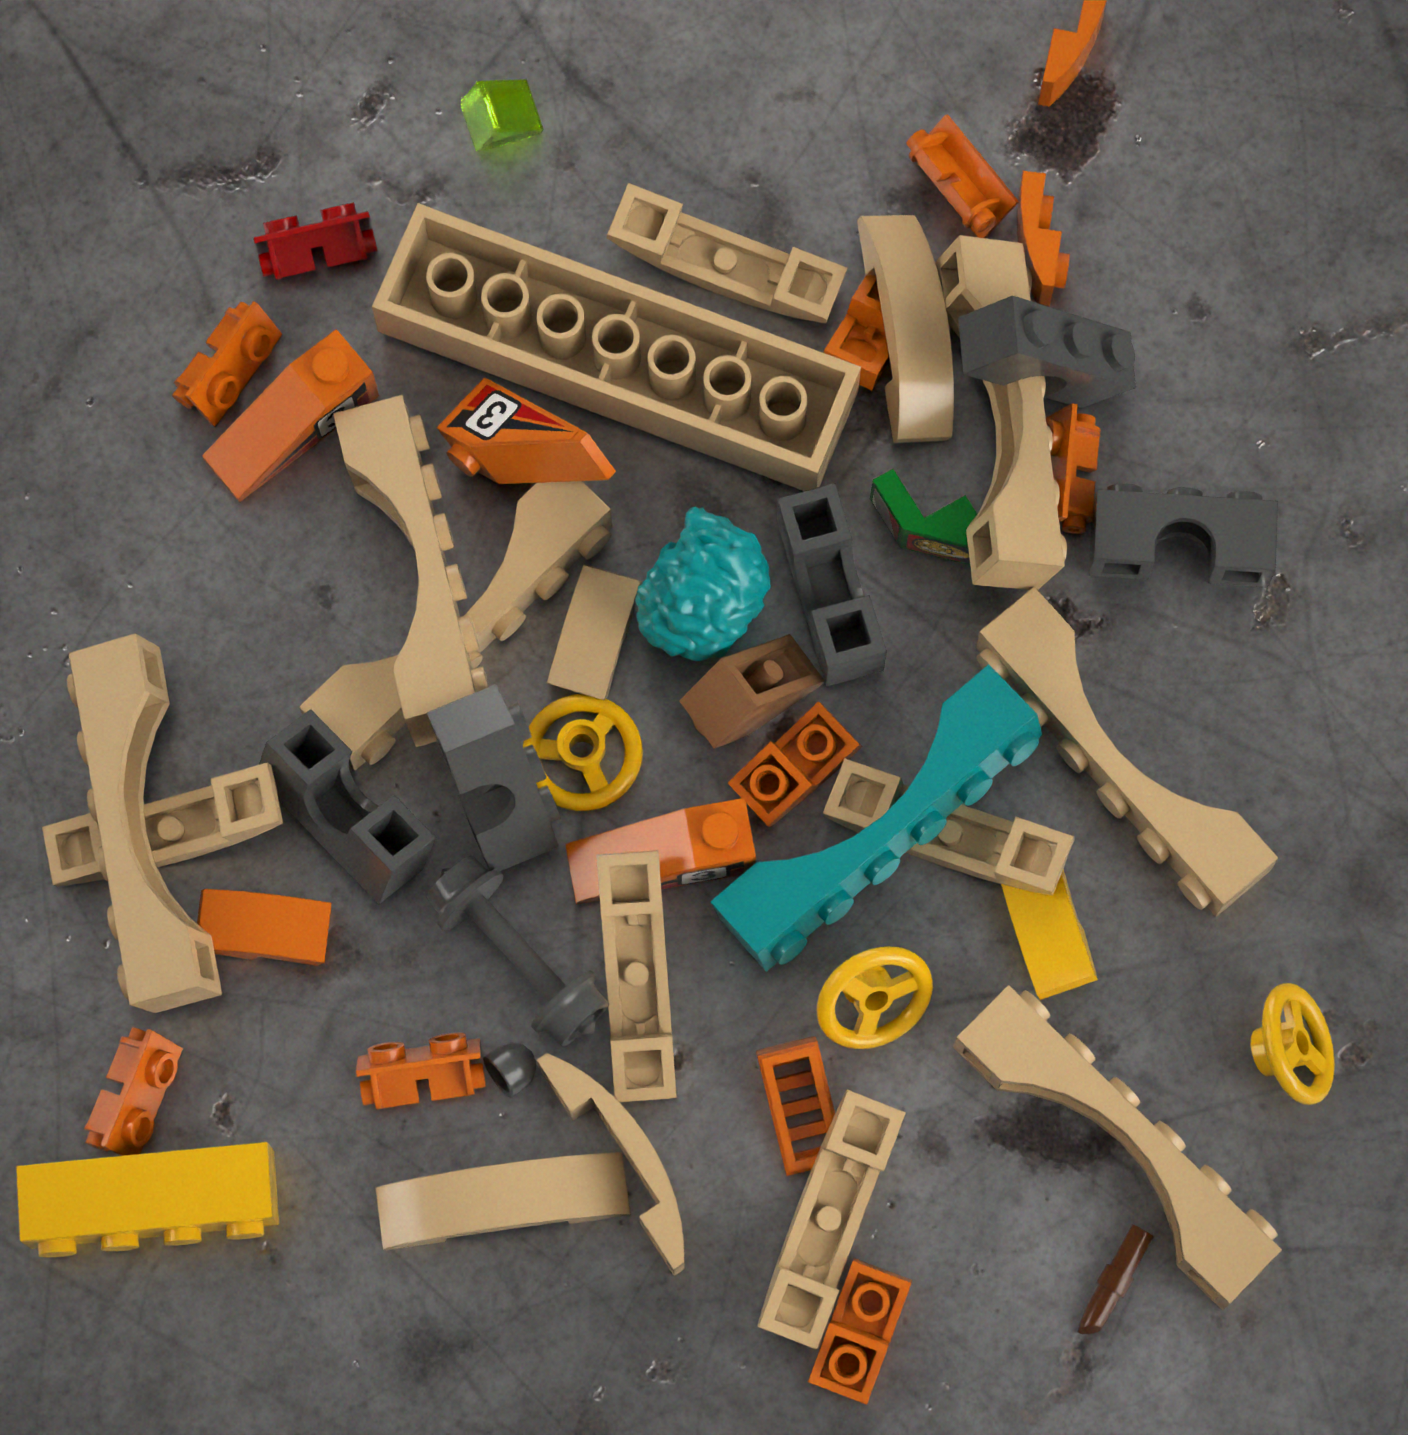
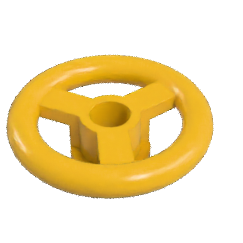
[523,694,643,811]
[816,946,933,1049]
[1251,983,1335,1105]

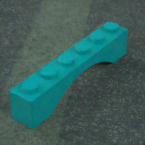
[710,664,1042,972]

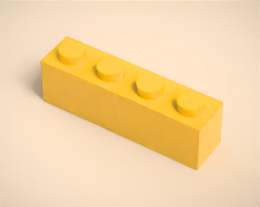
[16,1142,279,1257]

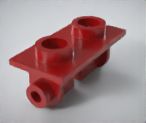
[253,202,378,280]

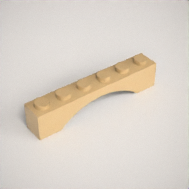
[935,235,1067,590]
[333,395,489,747]
[299,481,612,771]
[976,586,1278,917]
[67,633,222,1013]
[953,985,1282,1310]

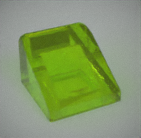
[460,79,544,151]

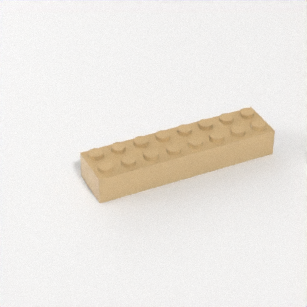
[372,203,861,491]

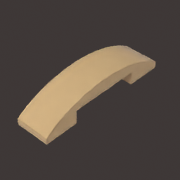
[607,183,847,323]
[857,215,954,443]
[823,758,1074,895]
[42,763,283,887]
[596,850,677,1102]
[537,1053,685,1276]
[757,1090,906,1350]
[375,1152,631,1250]

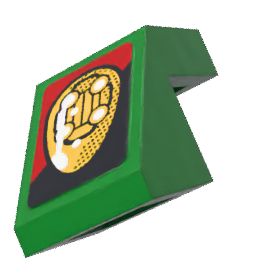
[870,469,977,565]

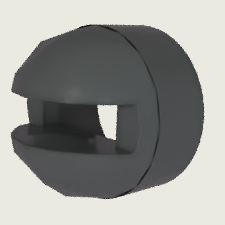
[483,1042,536,1098]

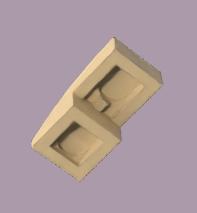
[547,564,642,700]

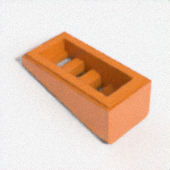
[756,1036,835,1176]

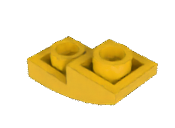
[1001,870,1098,1000]

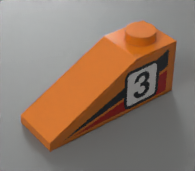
[202,329,379,503]
[436,377,616,484]
[565,798,756,905]

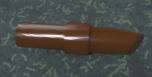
[1078,1224,1154,1334]

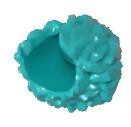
[635,507,771,661]

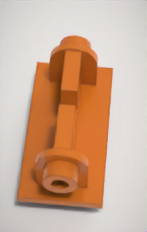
[906,114,1019,238]
[172,301,282,427]
[1046,403,1101,534]
[84,1027,183,1156]
[356,1033,486,1110]

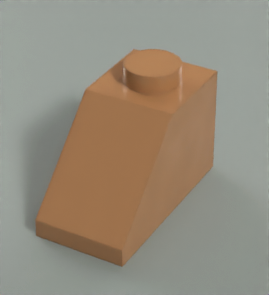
[679,634,825,749]

